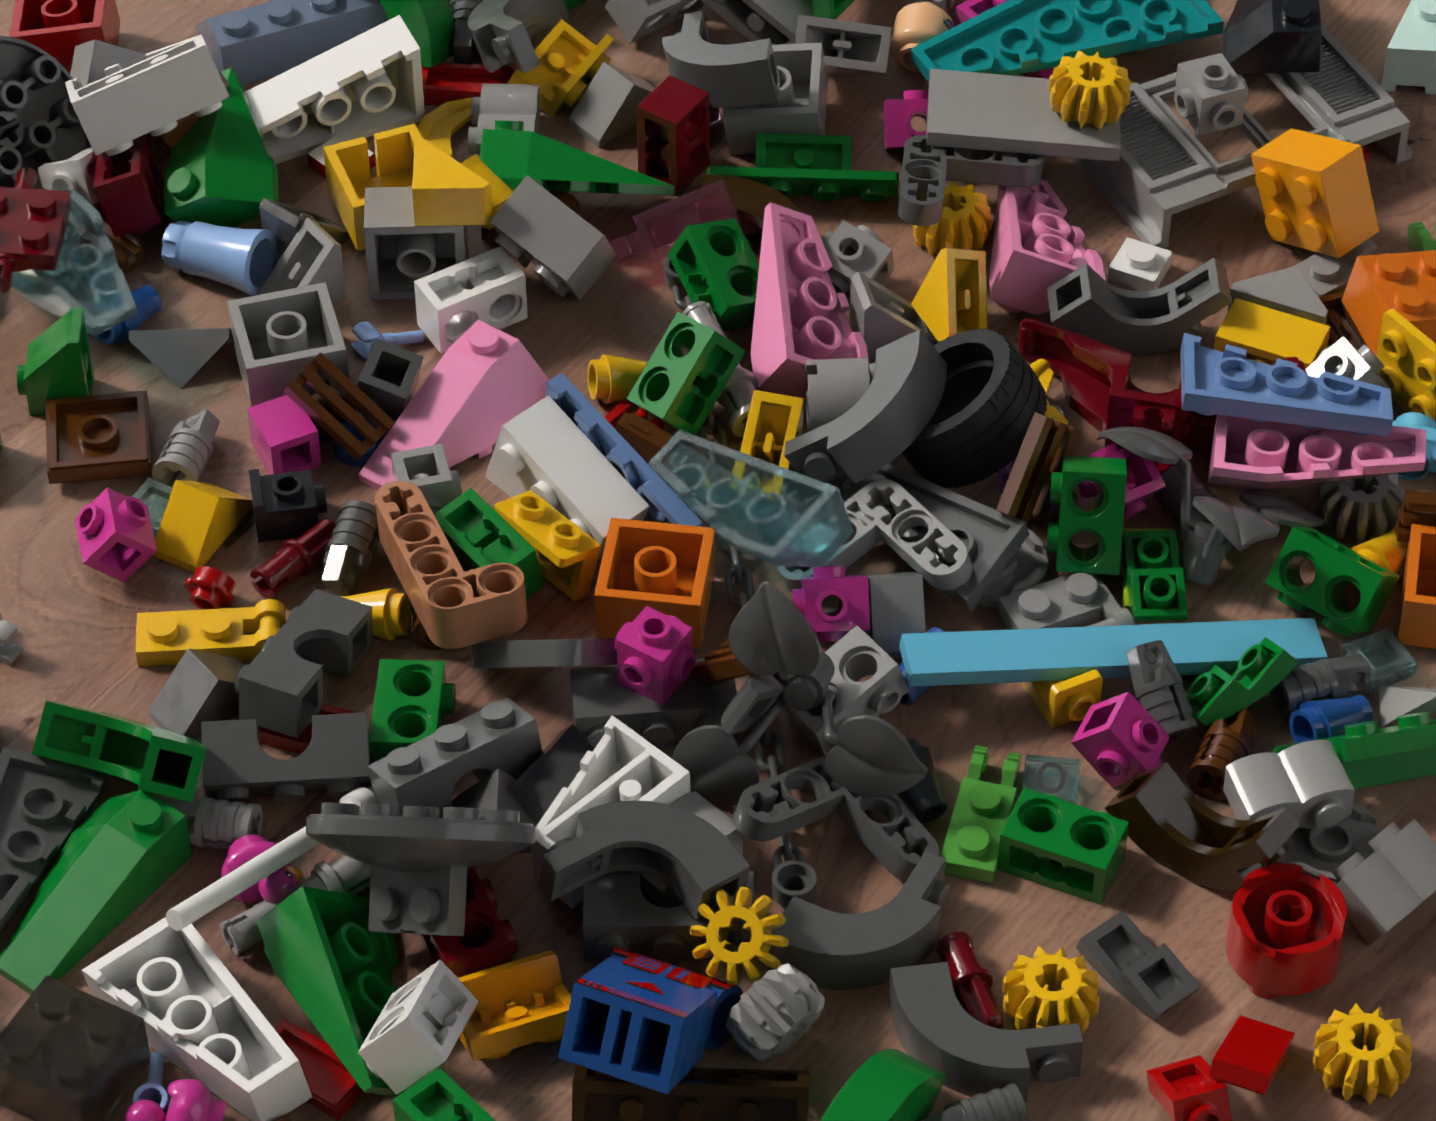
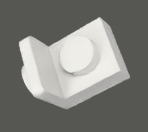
[38,147,99,209]

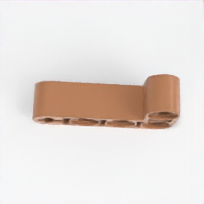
[375,481,528,649]

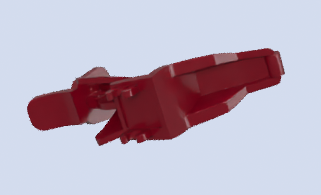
[1018,318,1308,475]

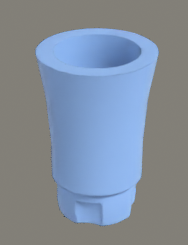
[161,221,278,296]

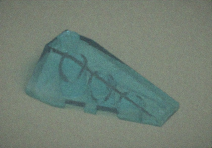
[10,188,138,336]
[648,430,853,567]

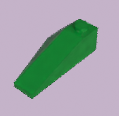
[165,67,279,227]
[480,120,676,196]
[0,790,192,1000]
[257,886,411,1096]

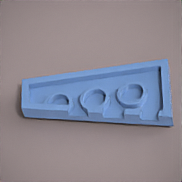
[1180,333,1393,437]
[546,372,703,527]

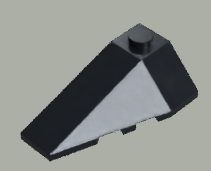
[1223,0,1321,74]

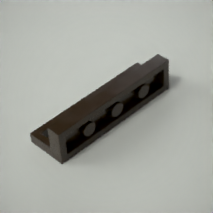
[572,1065,809,1121]

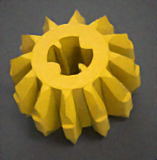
[1048,50,1131,130]
[910,181,993,255]
[690,887,789,986]
[1002,945,1100,1035]
[1313,1003,1413,1106]

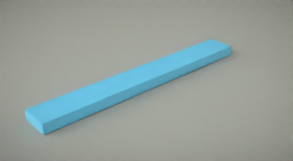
[899,618,1328,687]

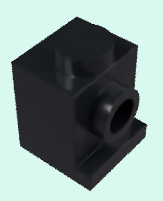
[249,469,328,543]

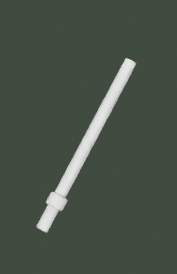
[166,786,378,931]

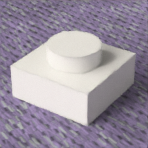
[1107,237,1172,291]

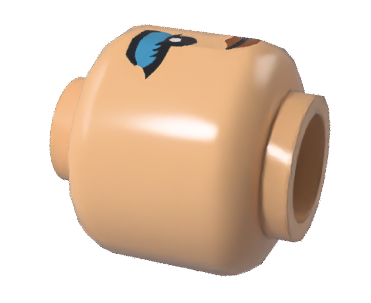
[890,2,954,72]

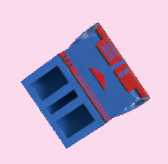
[558,946,743,1094]

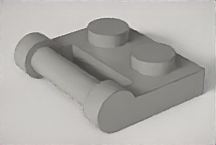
[997,572,1135,630]

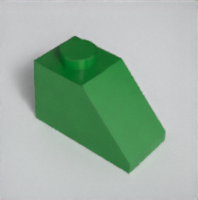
[17,307,95,416]

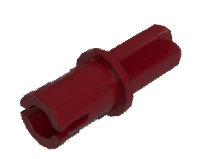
[250,518,336,599]
[936,932,1004,1029]

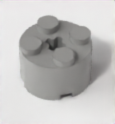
[805,358,875,432]

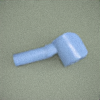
[351,321,424,360]
[133,1052,170,1114]

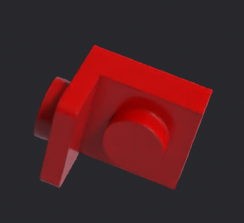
[1146,1055,1232,1121]

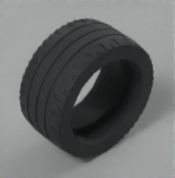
[902,329,1047,488]

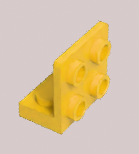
[1377,309,1436,422]

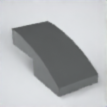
[721,672,785,735]
[1076,910,1201,1020]

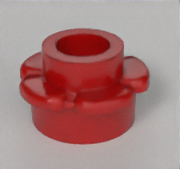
[184,566,235,610]

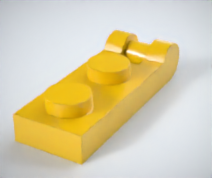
[135,599,286,667]

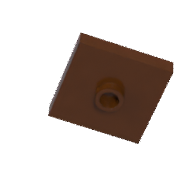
[46,390,152,484]

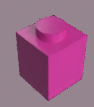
[247,395,322,475]

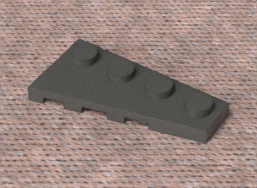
[832,464,1029,612]
[0,747,110,933]

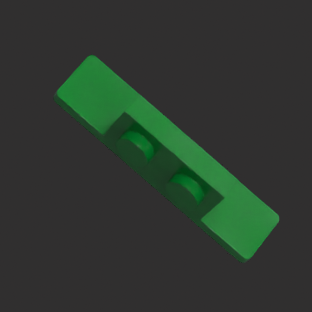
[706,133,899,203]
[1273,712,1436,789]

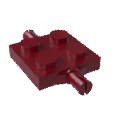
[0,168,71,293]

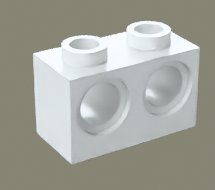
[414,246,528,354]
[358,959,479,1095]

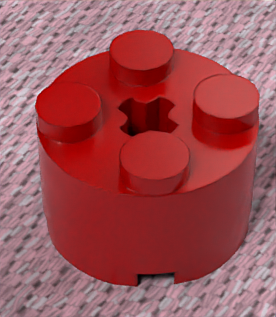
[1226,863,1347,999]

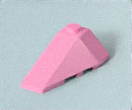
[989,180,1106,315]
[751,202,869,400]
[358,320,549,490]
[1208,415,1426,490]

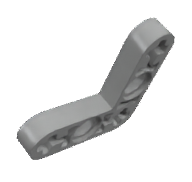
[777,479,973,592]

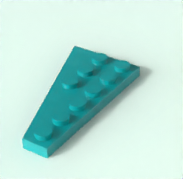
[911,0,1224,82]

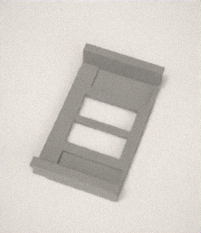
[1072,23,1413,249]

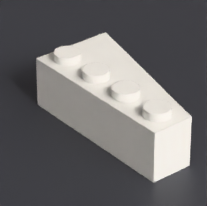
[245,15,425,164]
[81,917,312,1121]

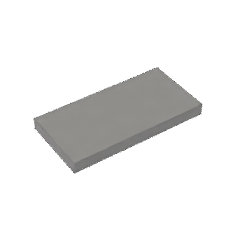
[926,69,1121,162]

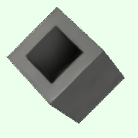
[357,338,424,422]

